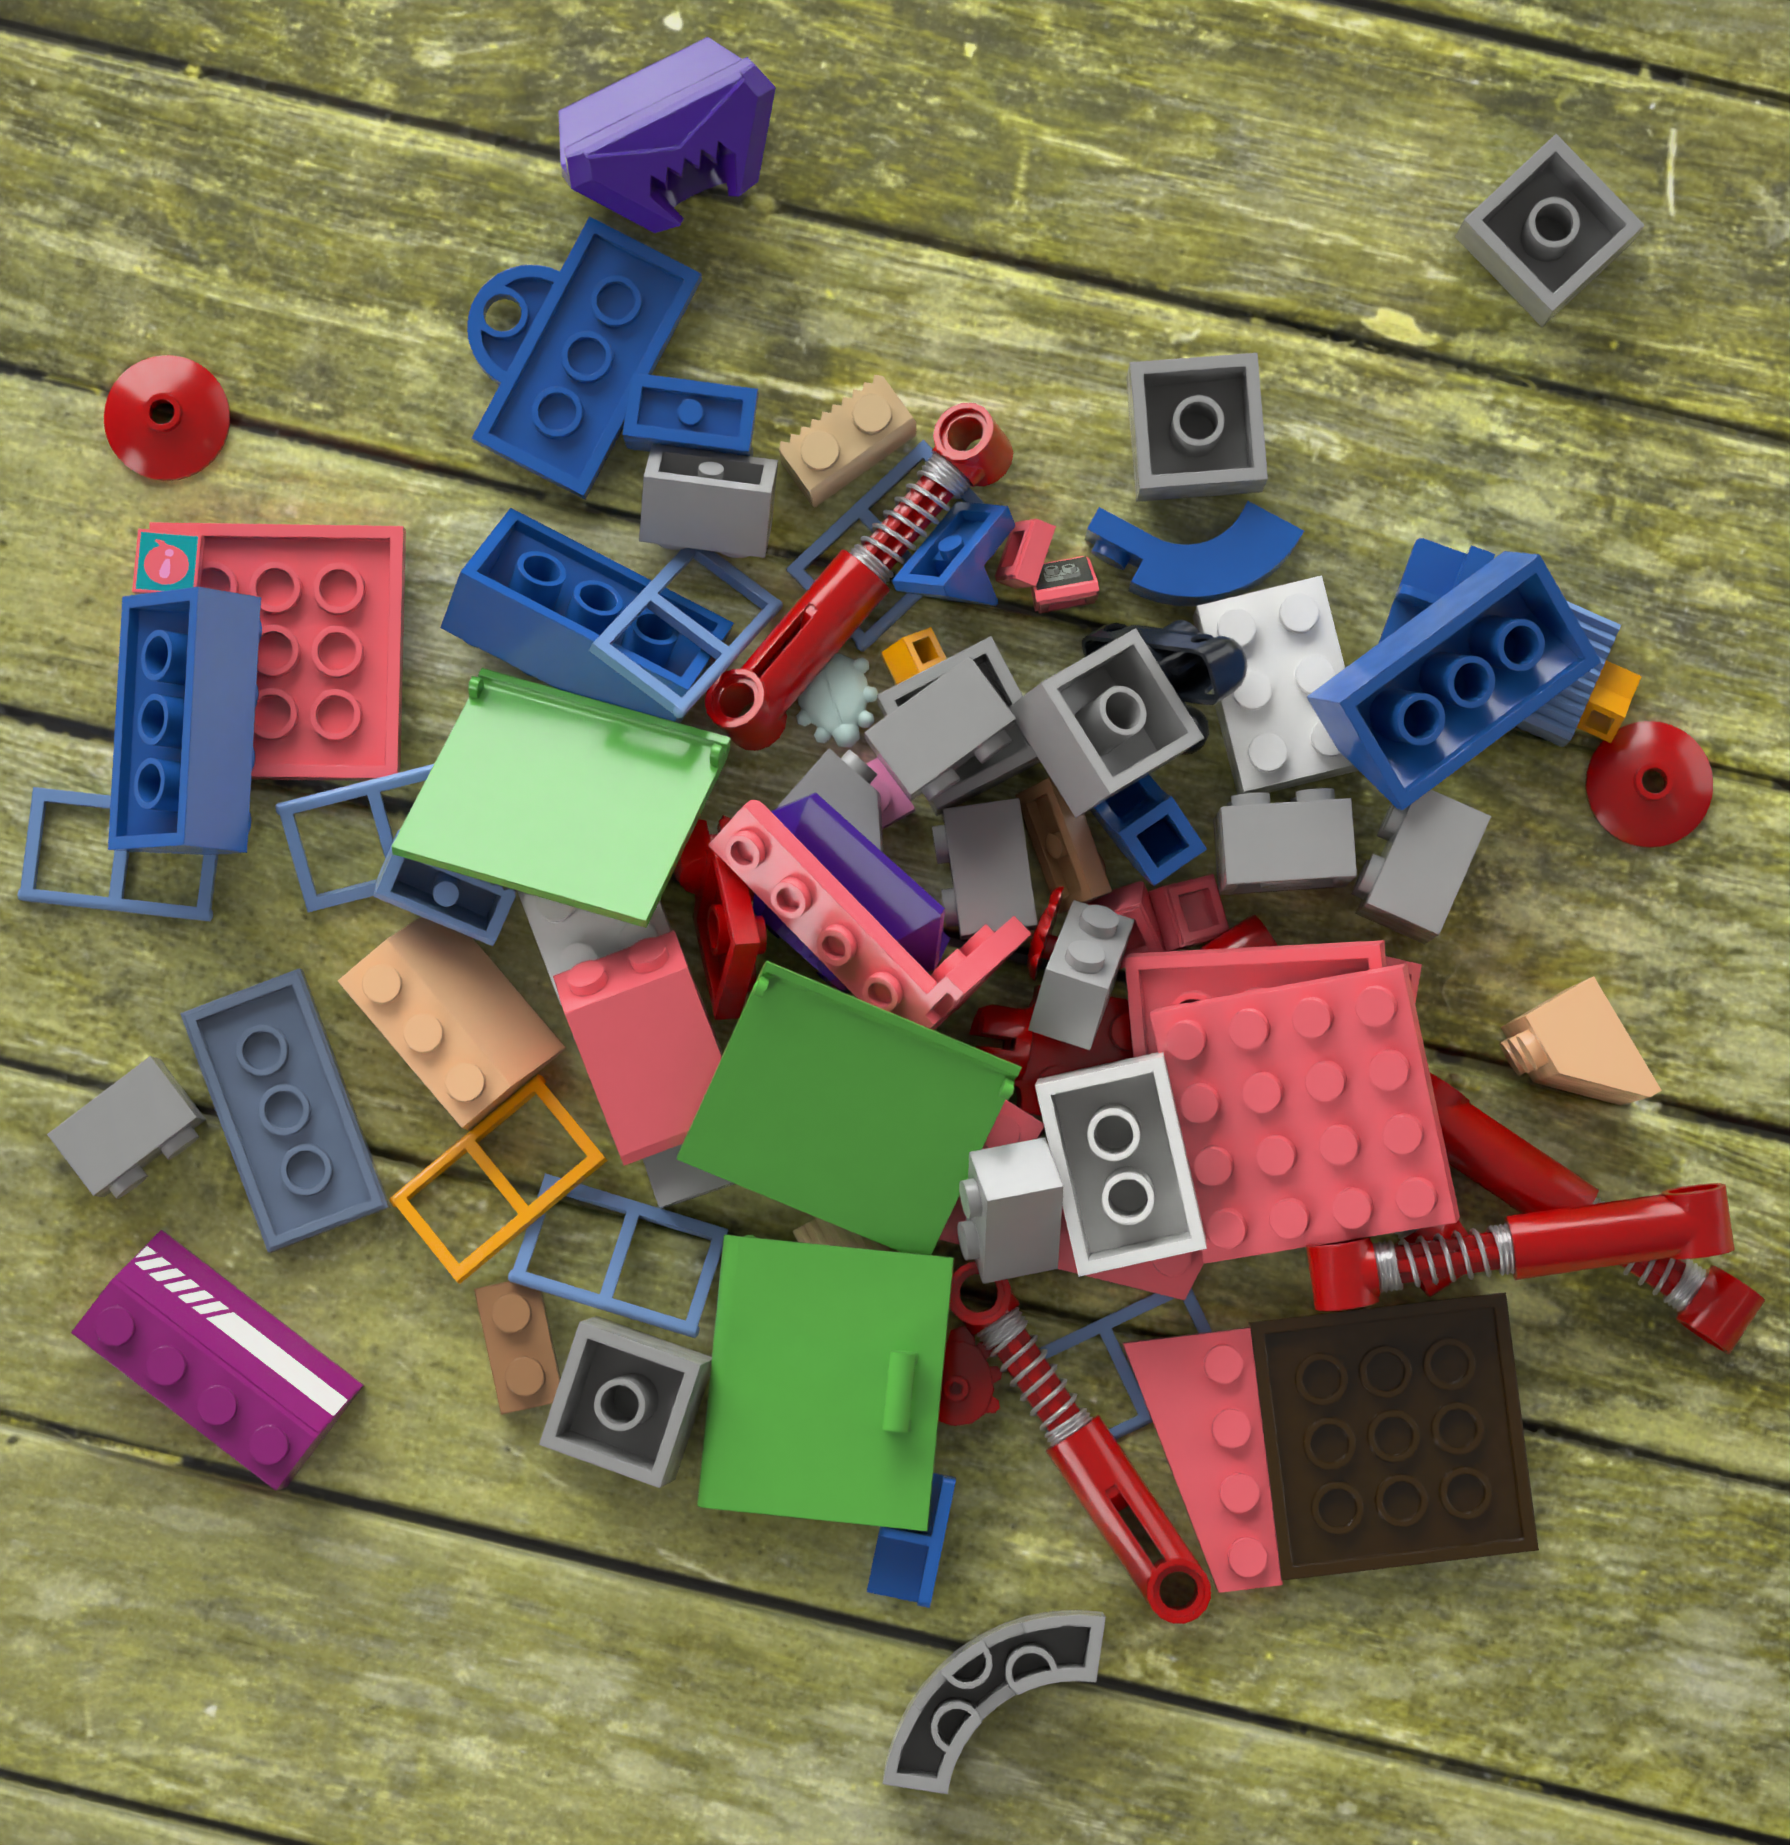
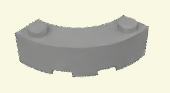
[883,1610,1106,1794]

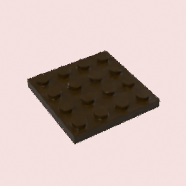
[1248,1292,1539,1581]

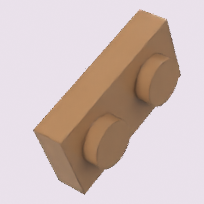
[1015,777,1112,914]
[474,1275,561,1415]

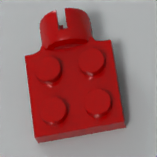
[674,815,767,1020]
[970,985,1133,1116]

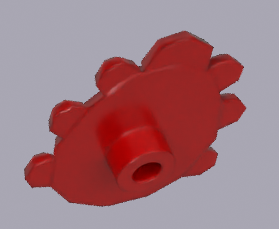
[1027,886,1064,981]
[939,1326,1002,1426]

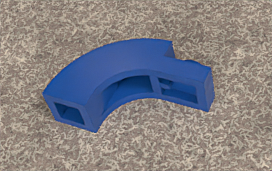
[1085,501,1304,606]
[1090,775,1207,886]

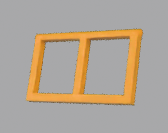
[389,1074,608,1284]

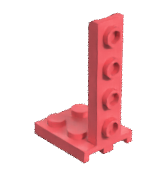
[708,800,1031,1030]

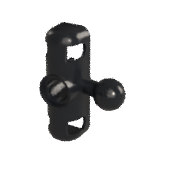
[1082,620,1248,755]

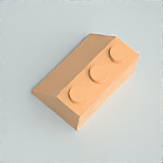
[338,917,566,1131]
[1500,976,1662,1105]

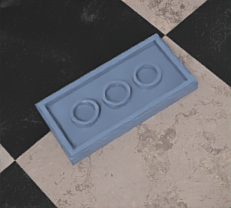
[180,968,391,1253]

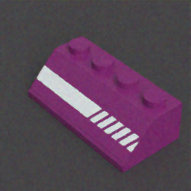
[71,1230,364,1491]

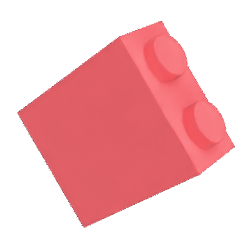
[553,930,723,1166]

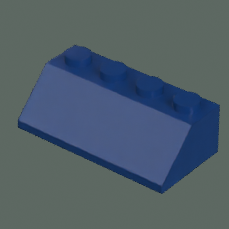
[440,508,734,723]
[1307,551,1601,810]
[108,587,262,855]

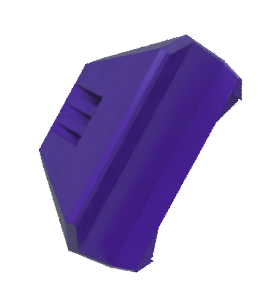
[559,37,776,233]
[753,792,950,994]

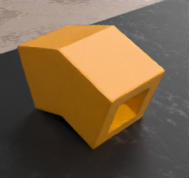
[881,627,947,685]
[1576,660,1642,743]

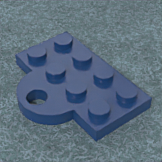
[467,216,702,500]

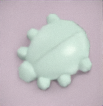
[796,653,878,748]

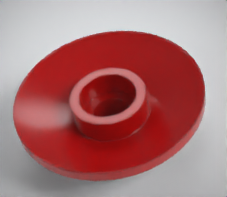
[104,355,230,481]
[1585,721,1713,848]

